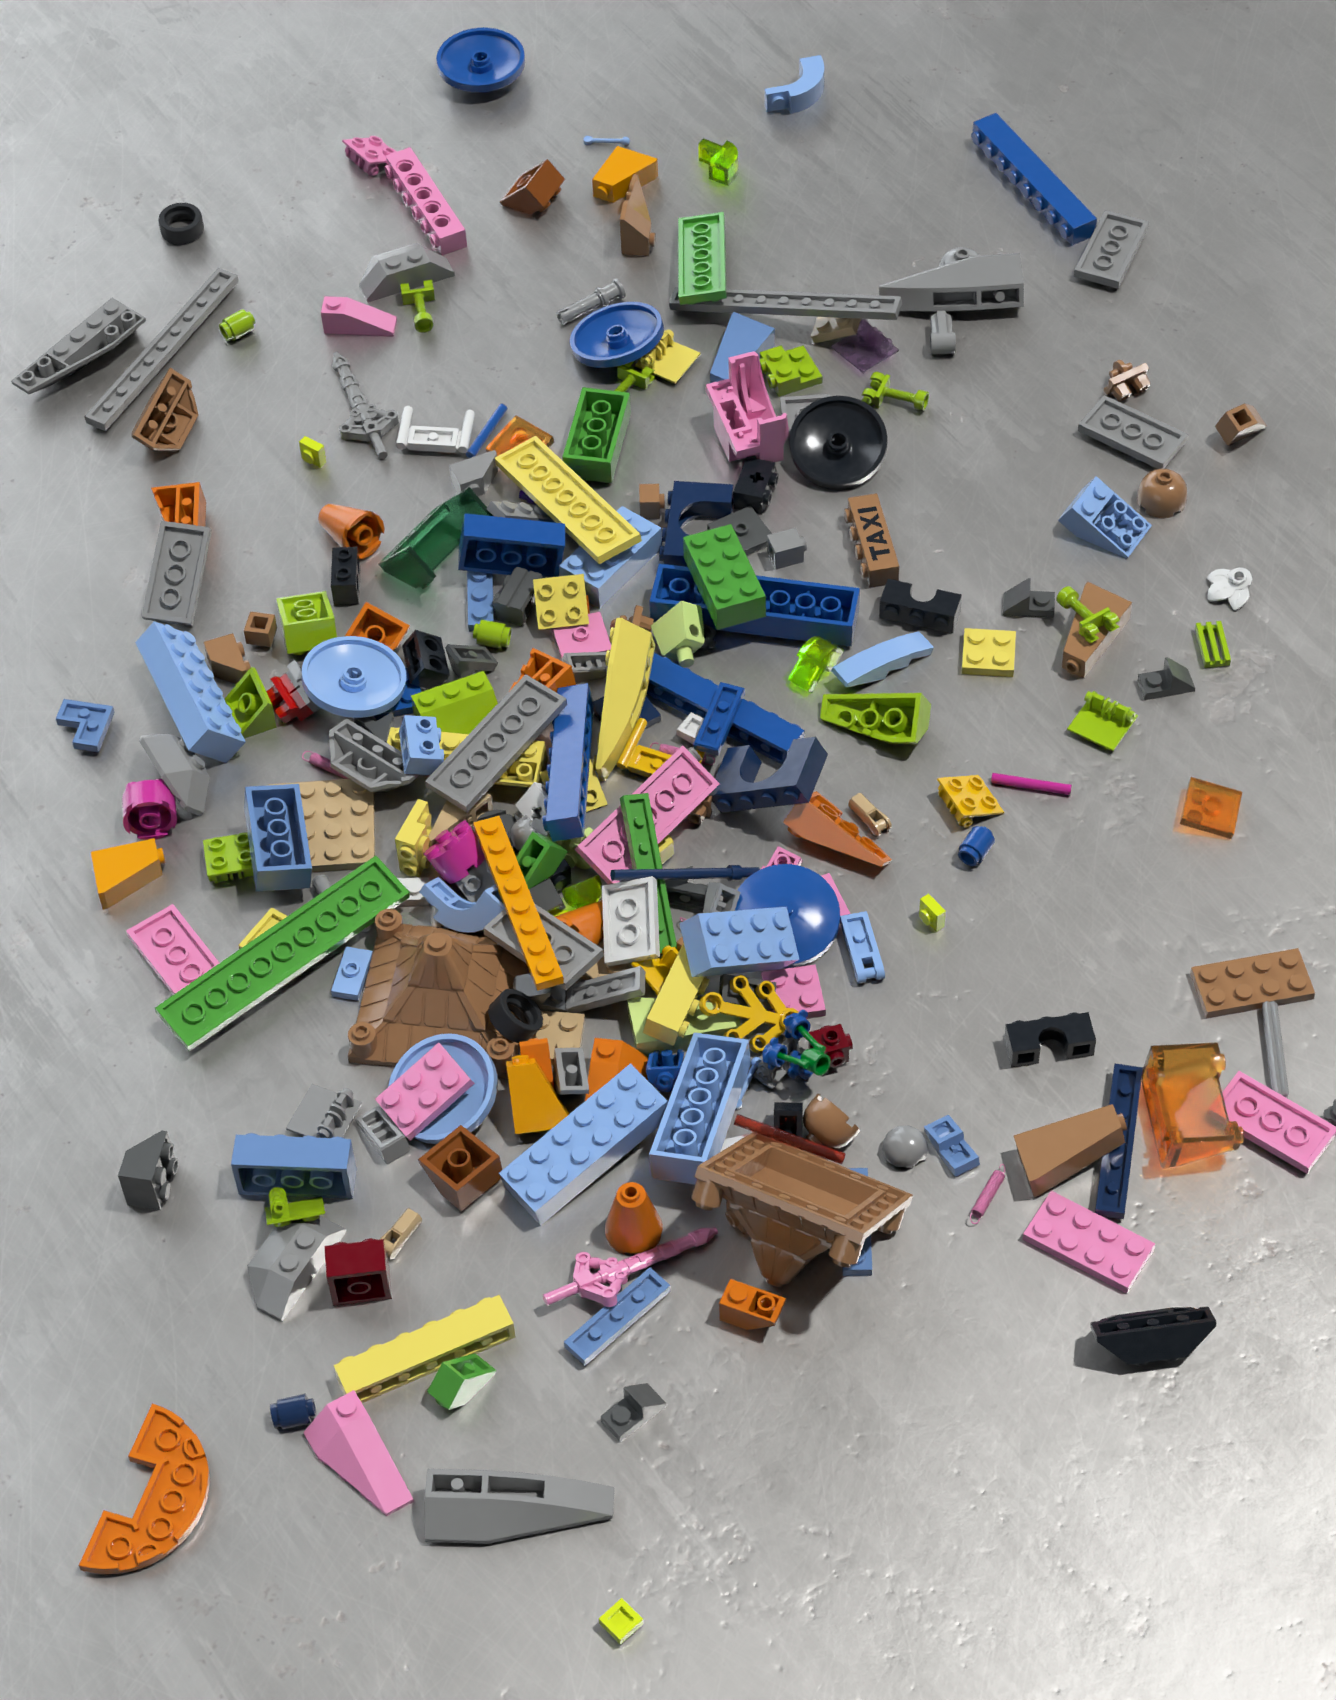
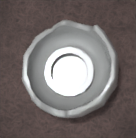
[510,815,537,852]
[882,1125,928,1168]

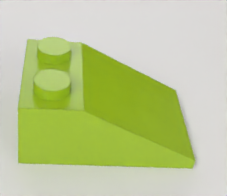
[276,591,337,655]

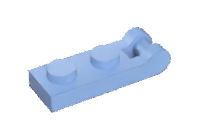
[840,911,885,984]

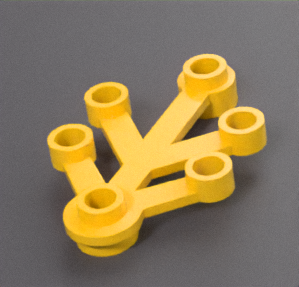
[699,975,799,1053]

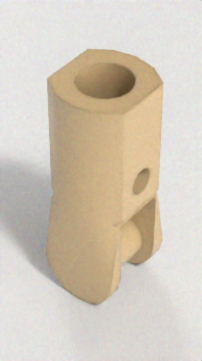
[848,793,892,836]
[380,1208,422,1259]

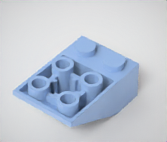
[1058,476,1152,559]

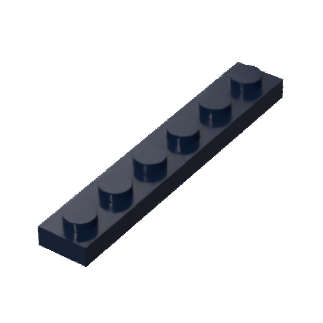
[1095,1063,1143,1219]

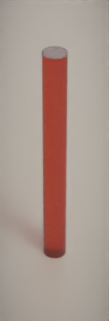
[733,1114,846,1164]

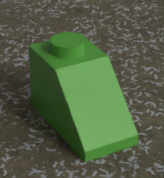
[516,831,568,889]
[427,1353,497,1409]

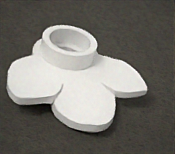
[1207,567,1252,611]

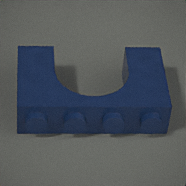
[659,481,733,567]
[709,737,828,813]

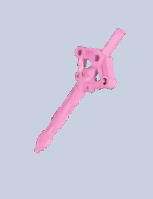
[543,1227,718,1307]

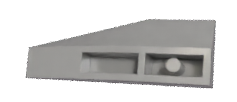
[879,253,1024,311]
[11,298,146,394]
[425,1469,614,1544]

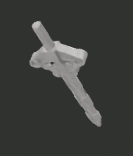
[332,352,399,459]

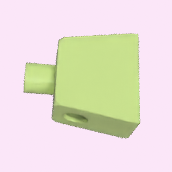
[651,601,705,667]

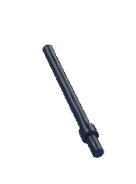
[610,865,760,881]

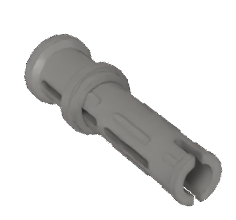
[556,279,626,325]

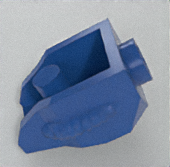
[646,1049,685,1092]

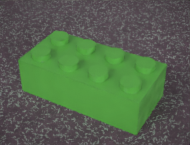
[562,387,631,483]
[683,524,766,630]

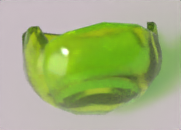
[562,875,603,909]

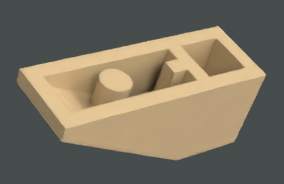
[428,792,493,848]

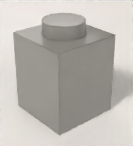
[767,528,807,570]

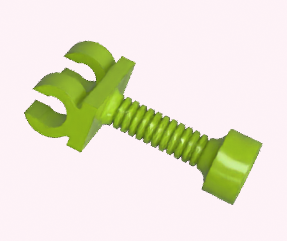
[400,280,435,333]
[614,361,655,392]
[861,372,929,411]
[1056,586,1120,643]

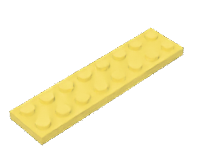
[495,436,642,565]

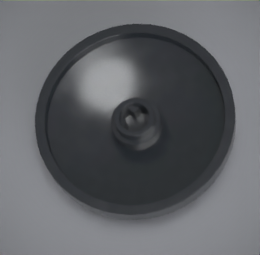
[789,396,887,489]

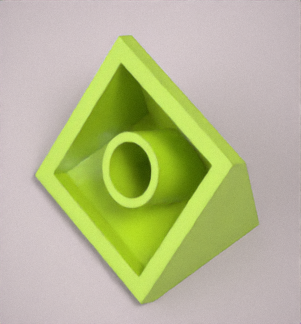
[224,667,277,739]

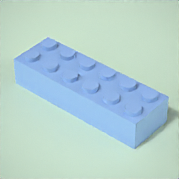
[135,621,246,763]
[649,1033,751,1184]
[499,1063,668,1226]

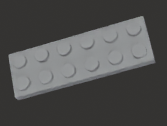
[425,674,567,812]

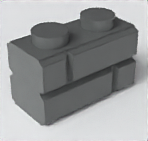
[492,567,543,626]

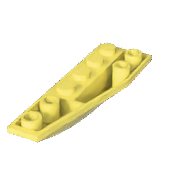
[593,618,655,781]
[387,727,548,787]

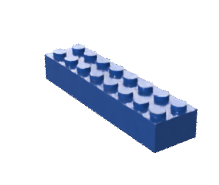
[649,564,860,647]

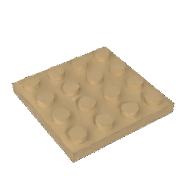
[268,779,375,872]

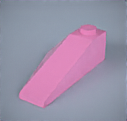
[303,1390,414,1516]

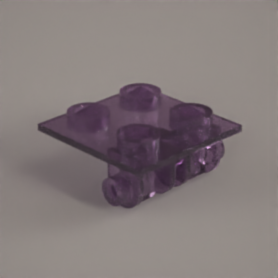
[832,319,899,373]

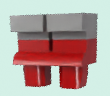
[266,660,320,723]

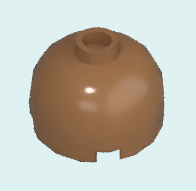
[1137,469,1188,518]
[803,1094,860,1149]

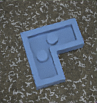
[56,699,115,752]

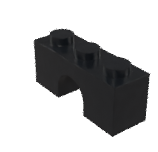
[879,579,962,633]
[1004,1012,1096,1067]

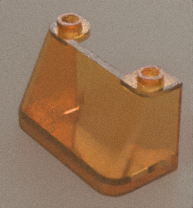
[1142,1043,1244,1169]

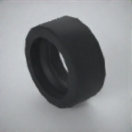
[158,203,204,245]
[488,989,543,1043]

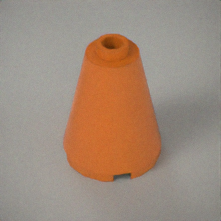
[318,504,385,559]
[555,900,604,946]
[604,1182,663,1255]

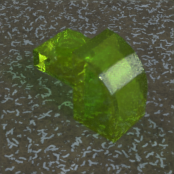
[698,138,738,186]
[788,636,844,693]

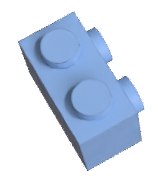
[399,715,444,775]

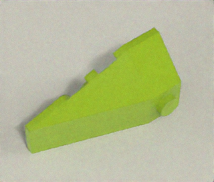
[820,693,931,744]

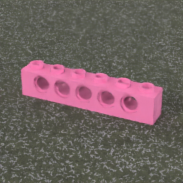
[384,147,467,256]

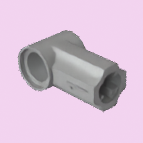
[930,311,956,355]

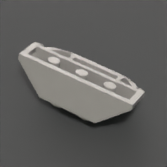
[359,243,455,303]
[329,718,420,792]
[139,734,210,816]
[247,1217,346,1322]

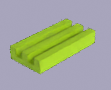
[1195,621,1231,668]

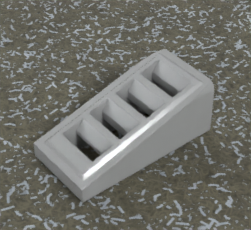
[561,652,608,683]
[703,882,740,913]
[355,1105,410,1164]

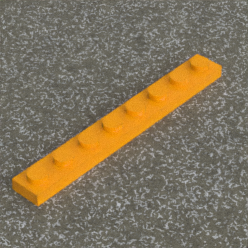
[473,816,564,991]

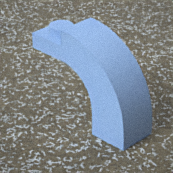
[765,55,824,114]
[419,877,505,933]

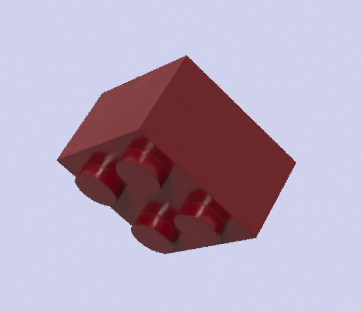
[324,1238,392,1306]

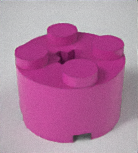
[122,779,177,840]
[424,821,486,884]

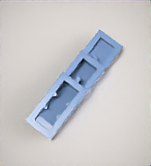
[831,631,934,687]

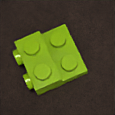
[759,345,823,397]

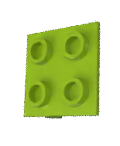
[1067,691,1138,751]
[203,832,254,883]
[265,1187,325,1227]

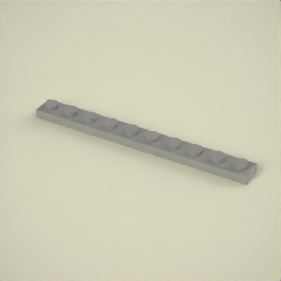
[84,268,239,431]
[669,287,902,320]

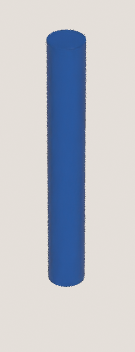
[466,404,508,458]

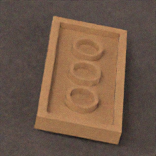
[1190,948,1315,1018]

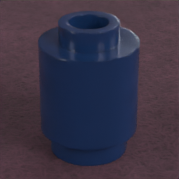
[270,1393,316,1430]

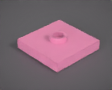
[552,612,611,660]

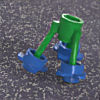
[762,1010,831,1080]

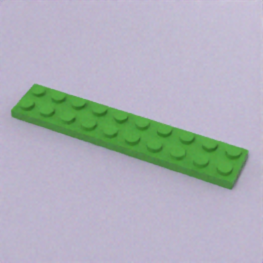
[155,856,410,1051]

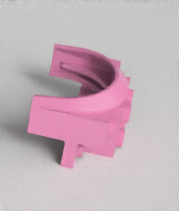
[706,351,789,462]

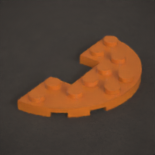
[79,1403,210,1574]

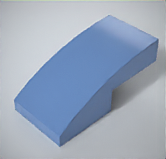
[924,1115,980,1177]

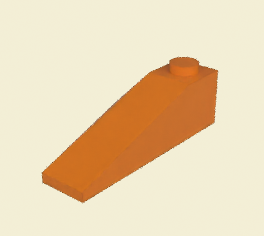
[345,602,410,651]
[783,791,892,867]

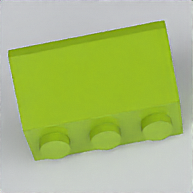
[411,671,498,734]

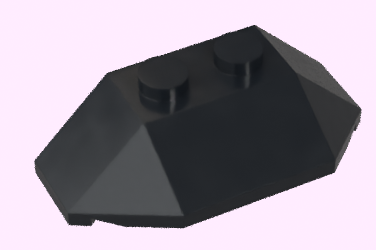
[1090,1307,1216,1365]

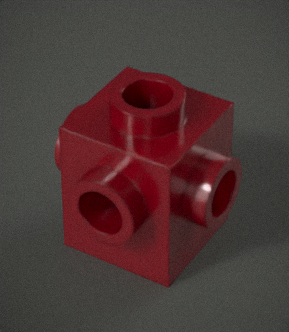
[808,1024,853,1067]

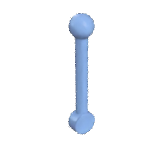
[583,136,630,146]
[735,1057,762,1110]

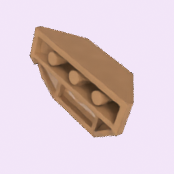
[132,368,198,451]

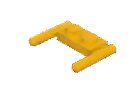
[616,718,706,778]

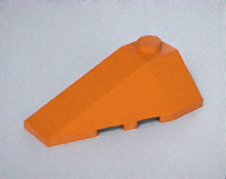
[585,1038,648,1101]

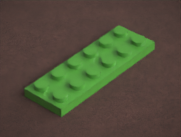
[678,212,727,305]

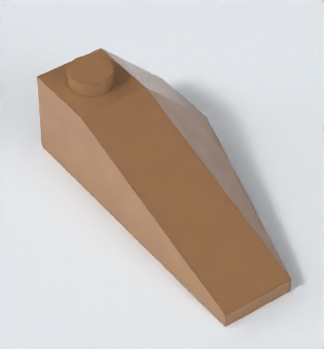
[620,174,656,256]

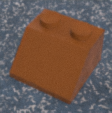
[500,159,565,215]
[418,1125,502,1211]

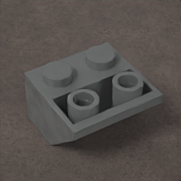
[118,1131,178,1210]

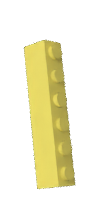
[334,1295,516,1403]

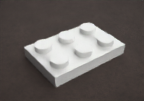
[602,876,660,966]

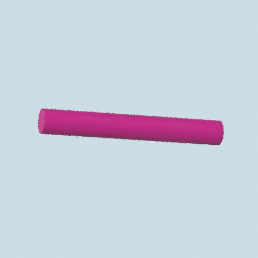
[991,773,1072,795]

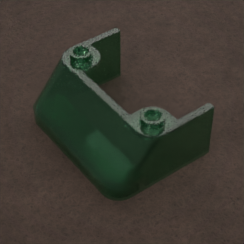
[378,487,493,589]

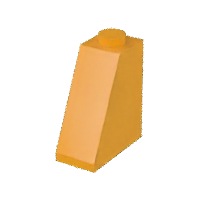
[592,146,658,203]
[91,838,166,909]
[506,1055,569,1134]

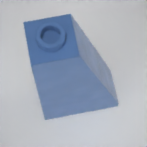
[710,312,775,383]

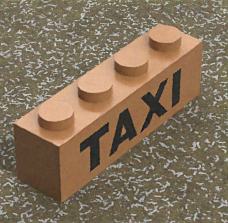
[844,493,899,588]

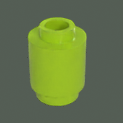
[219,309,256,341]
[473,619,512,649]

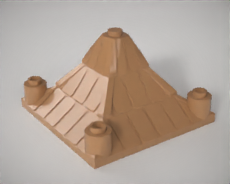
[348,909,530,1079]
[691,1131,913,1287]

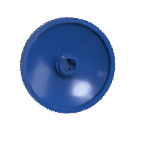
[436,28,525,92]
[570,302,664,368]
[735,864,840,969]

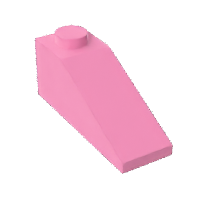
[321,296,397,336]

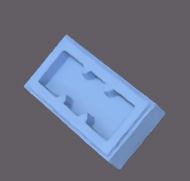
[331,946,373,1001]

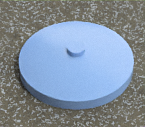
[301,636,406,718]
[388,1034,498,1144]

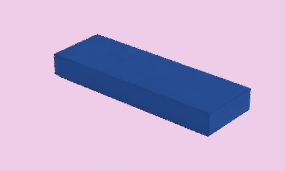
[693,682,745,756]

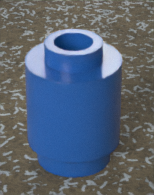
[958,826,995,866]

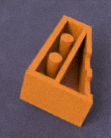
[151,482,206,527]
[509,648,576,693]

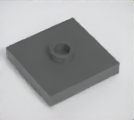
[707,506,772,556]

